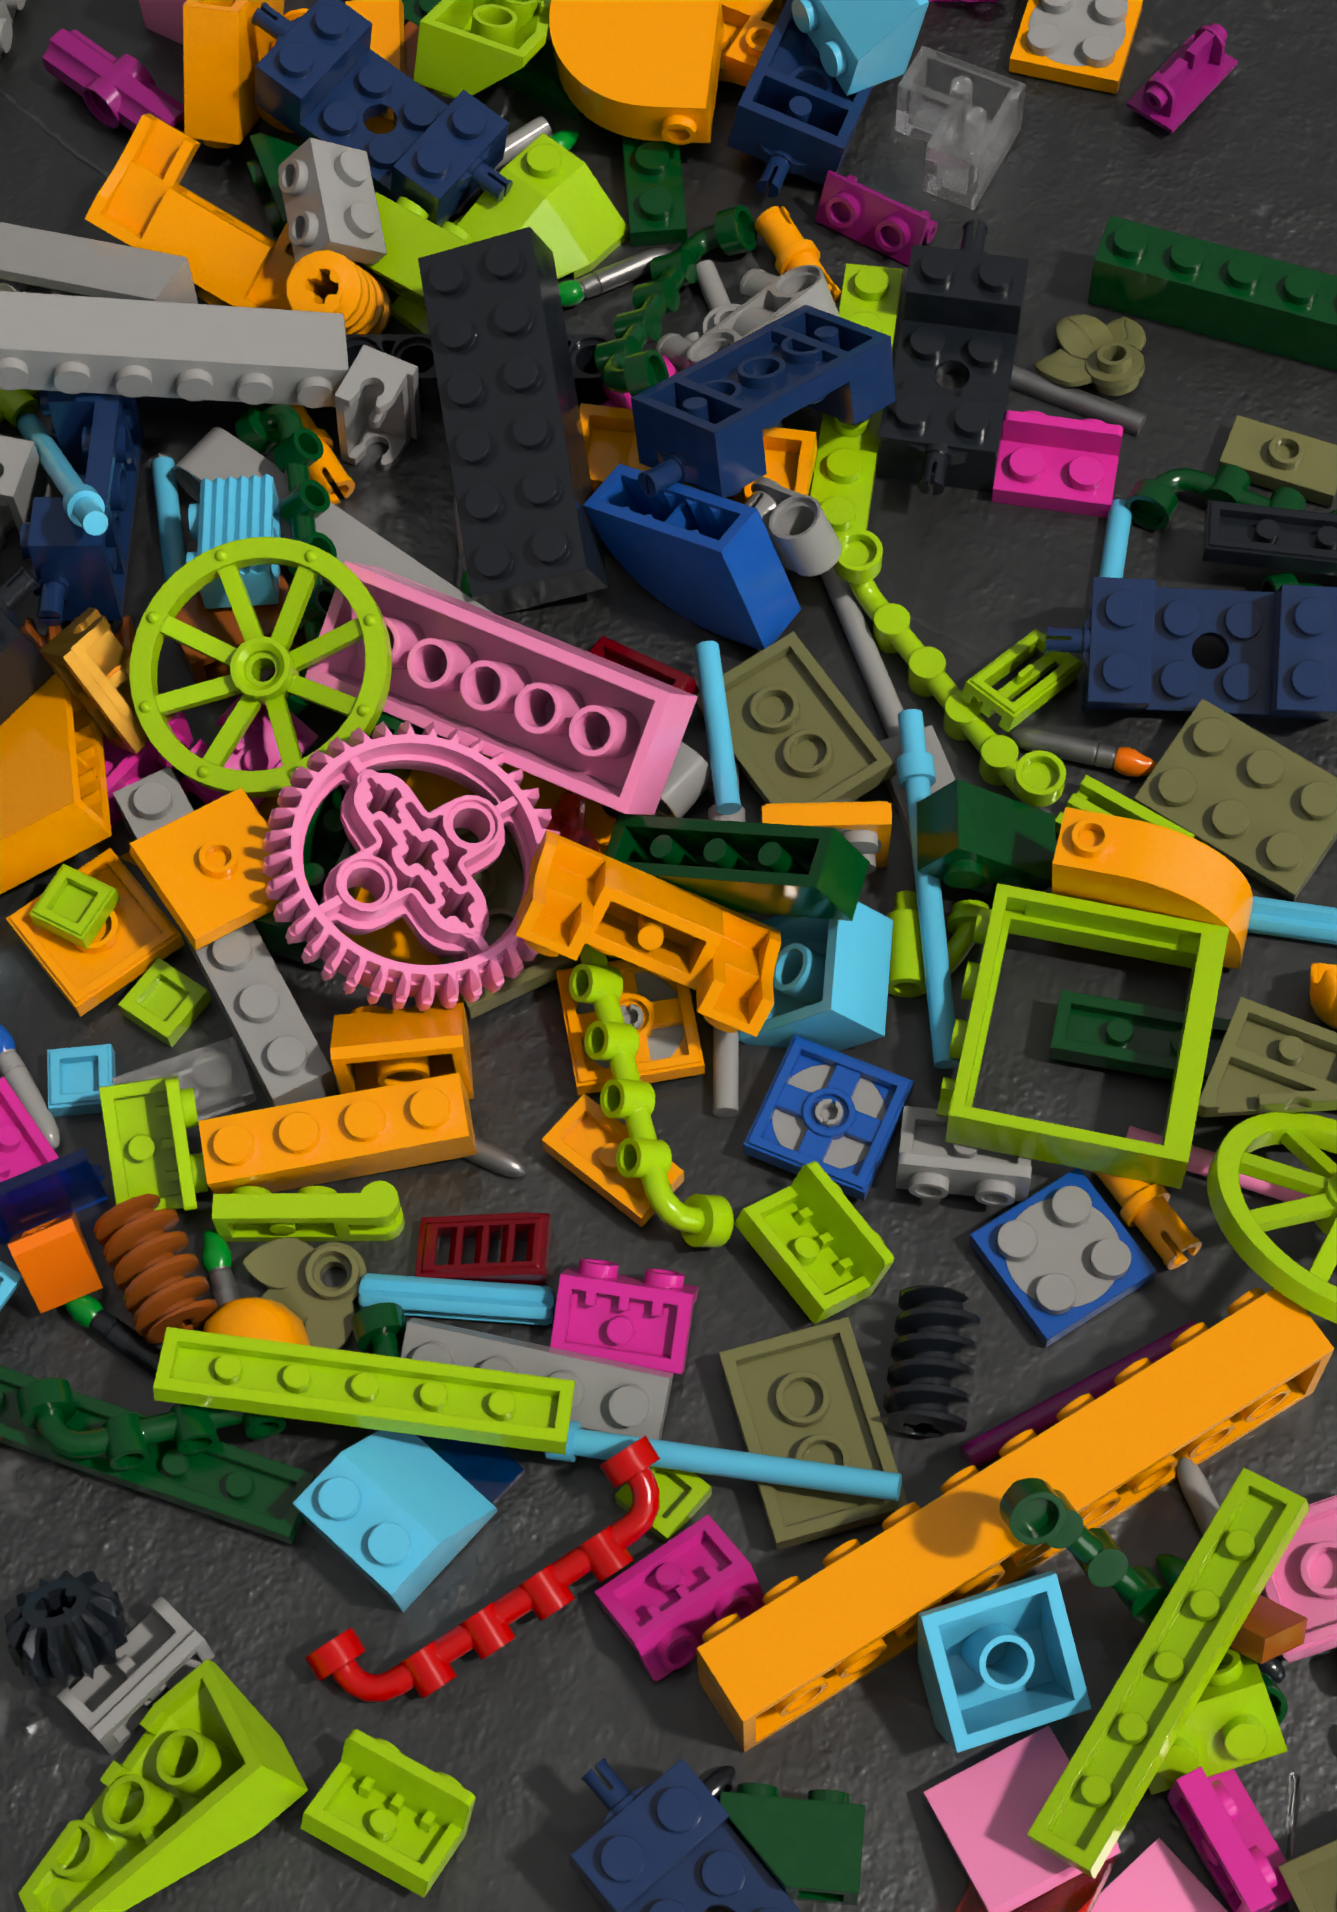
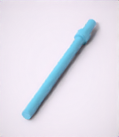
[17,413,108,536]
[896,709,960,1069]
[545,1420,902,1502]

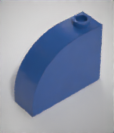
[583,464,801,650]

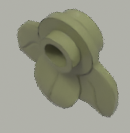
[1035,314,1146,396]
[243,1237,367,1349]

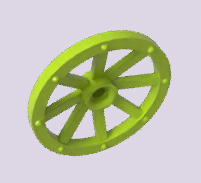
[130,537,392,798]
[1207,1112,1337,1324]

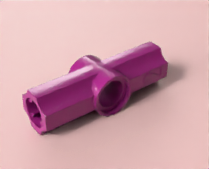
[42,28,184,133]

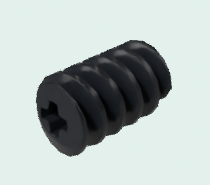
[881,1285,981,1437]

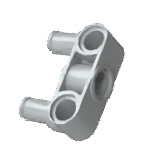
[655,265,840,372]

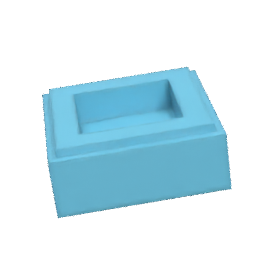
[47,1044,116,1117]

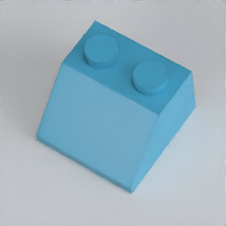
[791,0,929,96]
[739,902,893,1052]
[292,1430,498,1613]
[918,1570,1092,1753]

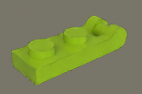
[212,1180,405,1242]

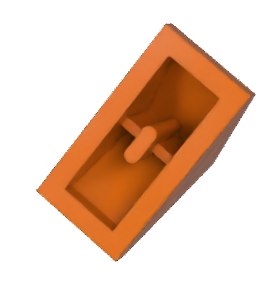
[7,1211,103,1314]

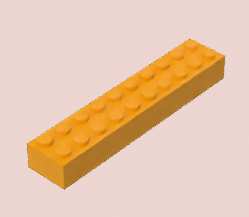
[697,1287,1335,1753]

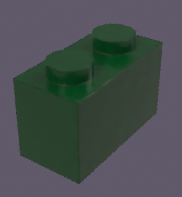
[917,779,1056,899]

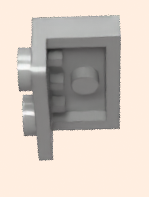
[278,138,387,265]
[895,1106,1035,1206]

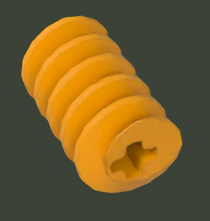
[286,250,391,334]

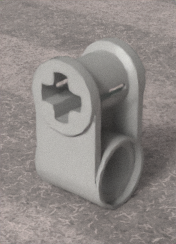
[745,477,842,577]

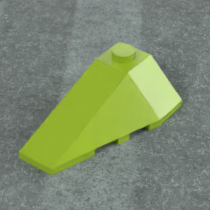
[413,0,551,98]
[391,133,630,334]
[18,1658,308,1912]

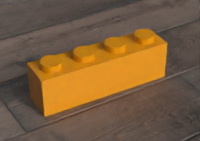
[198,1072,477,1194]

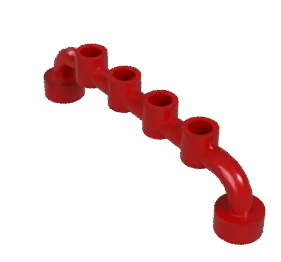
[304,1435,661,1702]

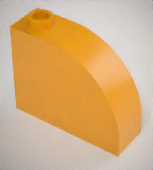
[183,0,284,149]
[549,0,724,145]
[0,673,112,895]
[1052,807,1253,970]

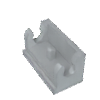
[334,345,422,471]
[0,435,54,560]
[56,1596,215,1756]

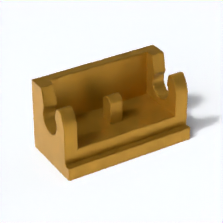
[39,607,175,754]

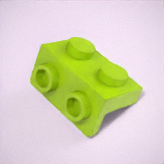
[99,1075,208,1211]
[734,1161,894,1325]
[1149,1649,1288,1795]
[300,1729,476,1898]

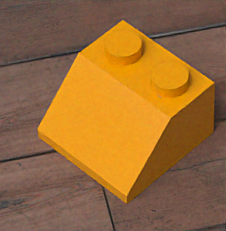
[330,999,474,1099]

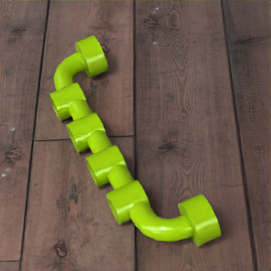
[834,529,1066,807]
[569,943,734,1248]

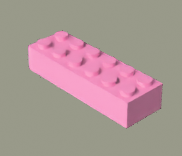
[305,561,698,815]

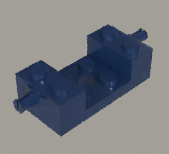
[252,0,513,227]
[727,0,874,198]
[631,305,896,498]
[20,390,144,626]
[1045,577,1337,720]
[569,1758,801,1912]

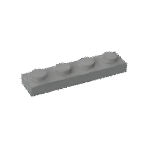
[401,1317,674,1440]

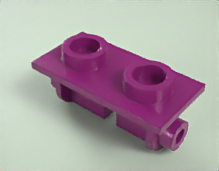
[1126,23,1238,134]
[815,170,938,266]

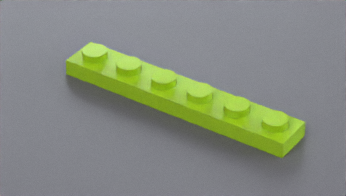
[810,263,903,537]
[153,1327,575,1455]
[1027,1467,1309,1879]

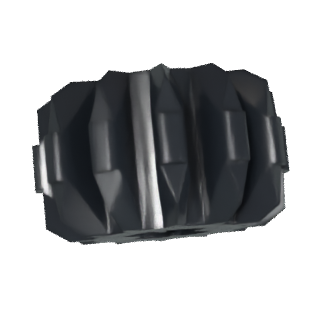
[4,1570,128,1688]

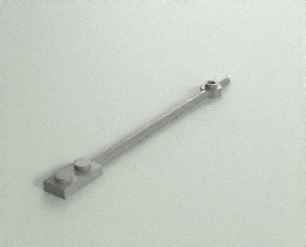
[696,260,956,844]

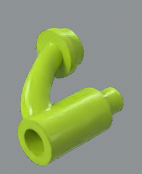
[886,891,989,997]

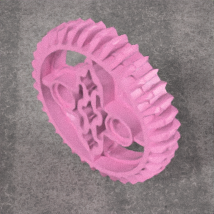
[262,720,560,1012]

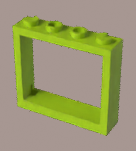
[936,883,1229,1189]

